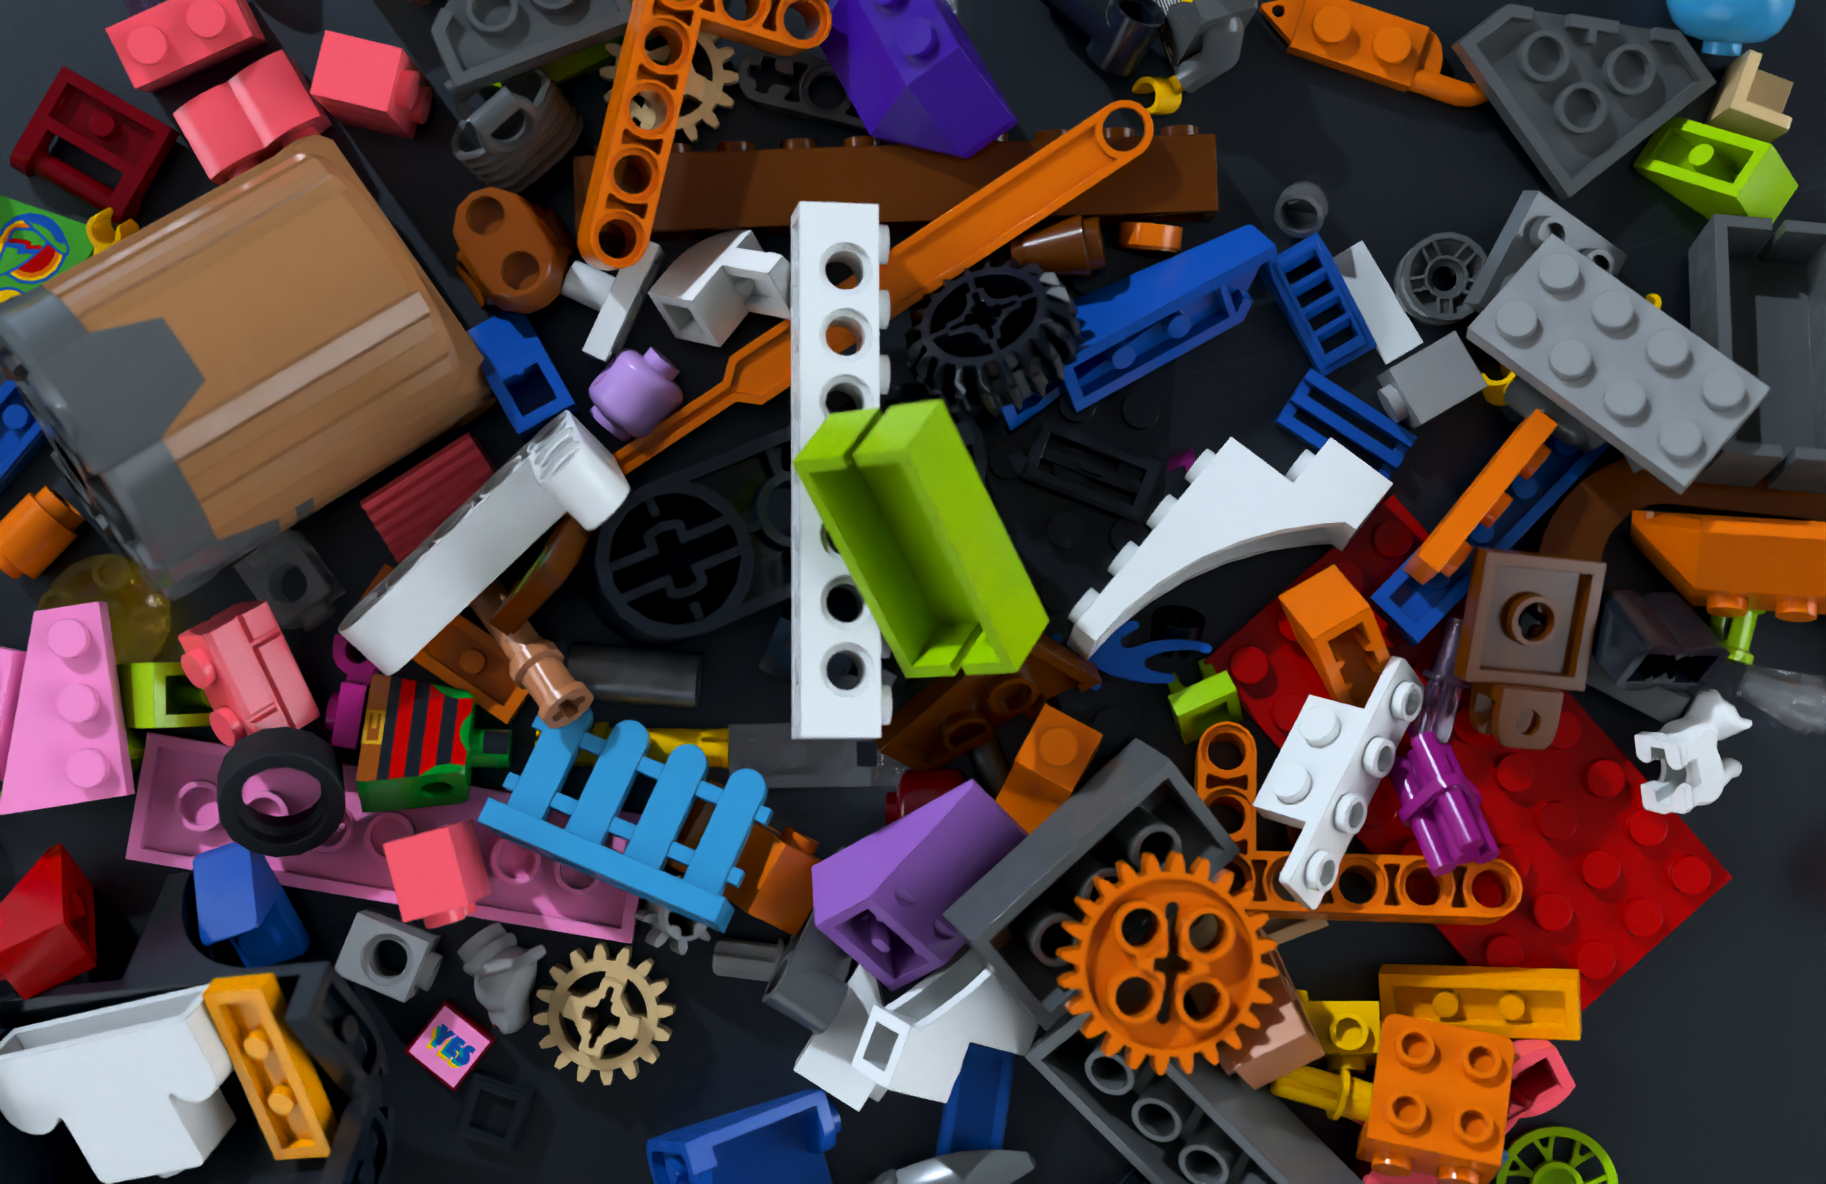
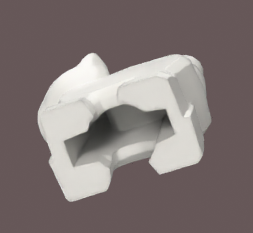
[1634,689,1752,814]

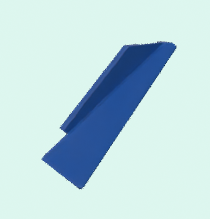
[991,225,1278,431]

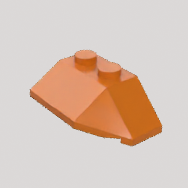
[1630,510,1826,622]

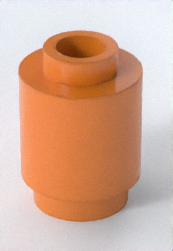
[0,485,85,580]

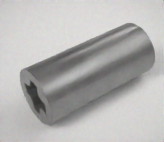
[568,642,702,710]

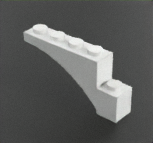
[1067,437,1393,661]
[851,943,1040,1104]

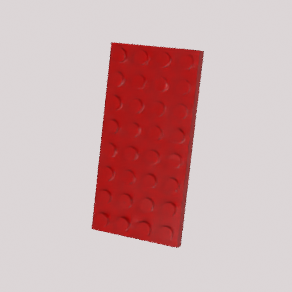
[1203,494,1733,1012]

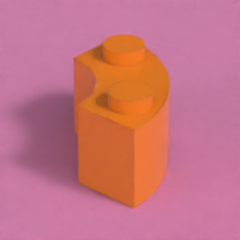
[667,780,823,936]

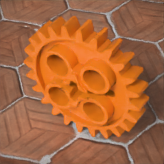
[1056,851,1279,1075]

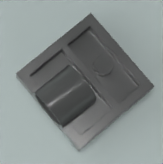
[1464,190,1628,314]

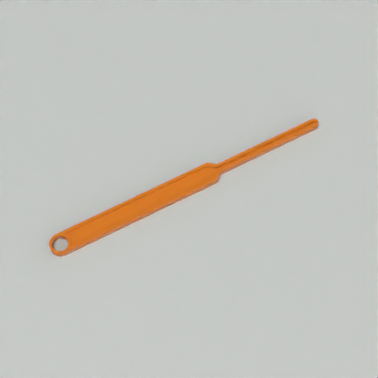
[559,100,1154,519]

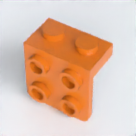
[1355,1014,1515,1184]

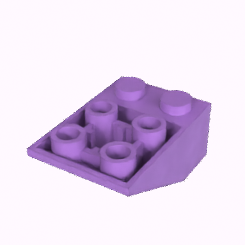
[811,779,1029,992]

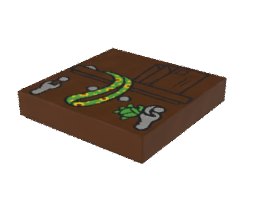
[489,513,603,636]

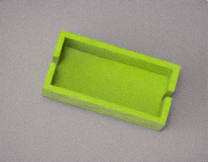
[791,399,1050,678]

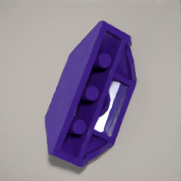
[820,0,1019,160]

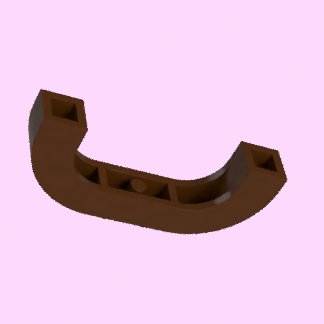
[1524,458,1826,561]

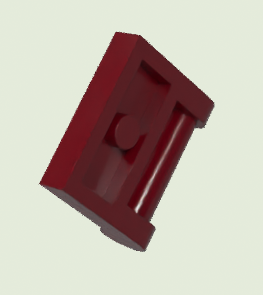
[10,66,180,228]

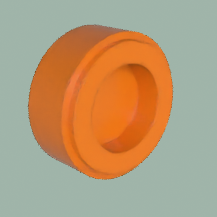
[1117,222,1183,254]

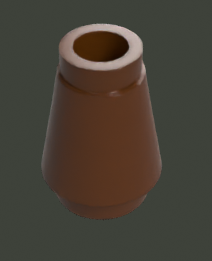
[1010,213,1107,277]

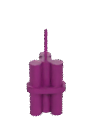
[1388,723,1500,876]

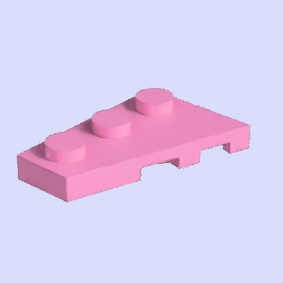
[0,601,135,815]

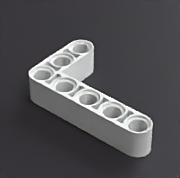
[338,410,629,676]

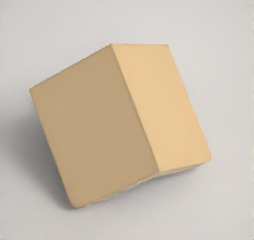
[1705,49,1794,143]

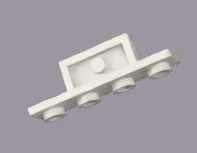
[1252,656,1425,910]

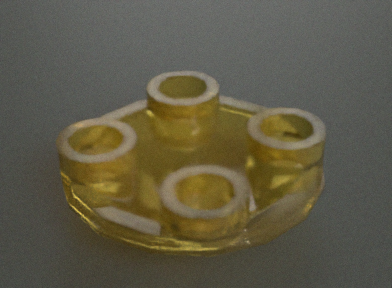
[38,554,170,664]

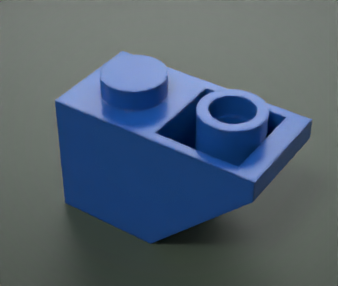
[466,311,581,444]

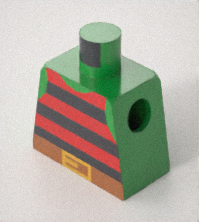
[356,673,513,813]

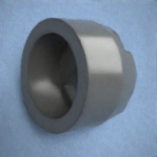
[1274,181,1328,238]

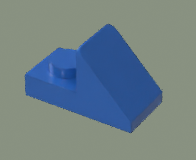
[193,842,312,968]

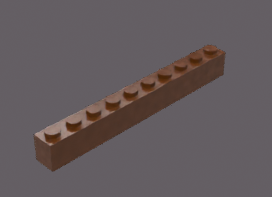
[573,125,1218,244]

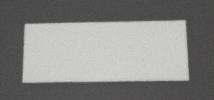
[1333,241,1424,365]

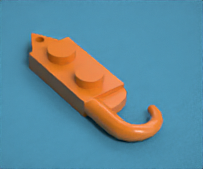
[1259,0,1488,107]

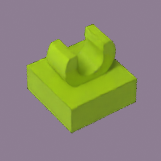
[1168,658,1243,745]

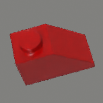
[0,843,97,1000]

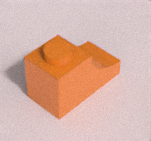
[1278,564,1390,709]
[995,703,1103,834]

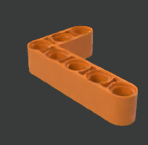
[577,0,832,271]
[1194,721,1523,925]

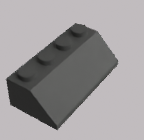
[942,738,1241,1031]

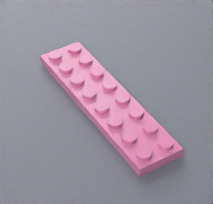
[125,732,642,944]

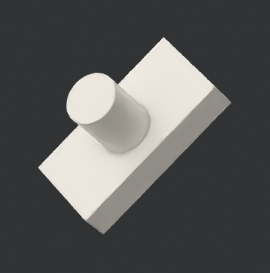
[561,240,666,366]

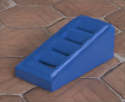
[1258,232,1377,377]

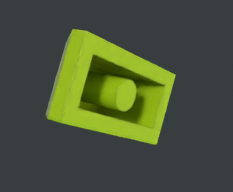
[1633,116,1798,225]
[116,662,213,728]

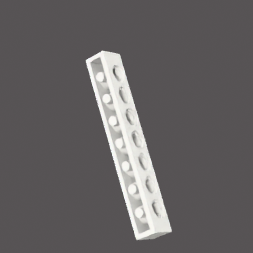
[791,201,892,739]

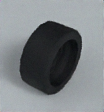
[217,727,346,857]

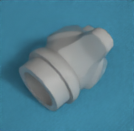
[458,922,547,1034]

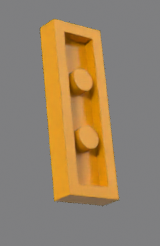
[1378,964,1582,1041]
[201,973,339,1160]

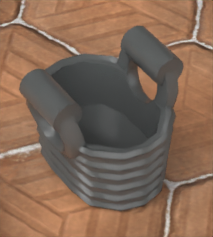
[444,67,584,194]

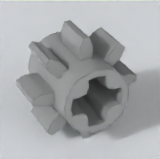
[634,872,711,955]

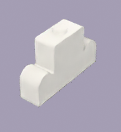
[0,984,236,1184]

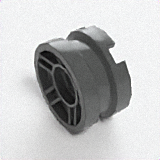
[1393,232,1488,328]

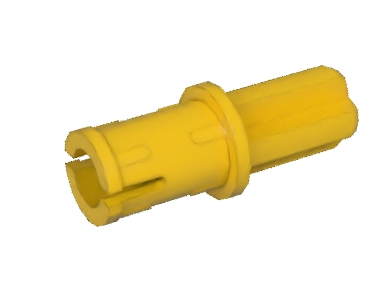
[1270,1065,1373,1122]

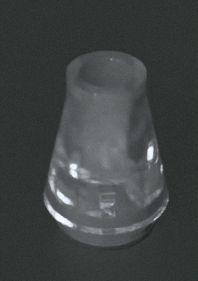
[1737,663,1826,736]

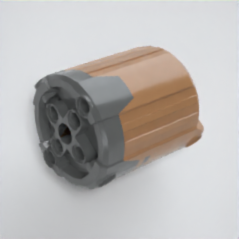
[0,134,498,601]

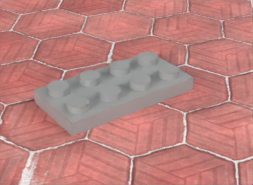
[1466,233,1770,495]

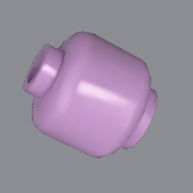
[589,347,683,443]

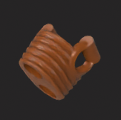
[453,187,578,314]

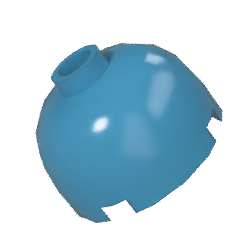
[1666,0,1797,56]

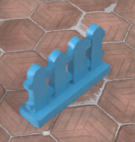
[477,707,774,933]

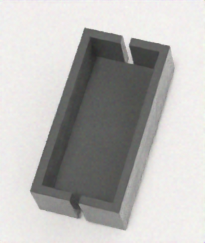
[1688,214,1826,494]

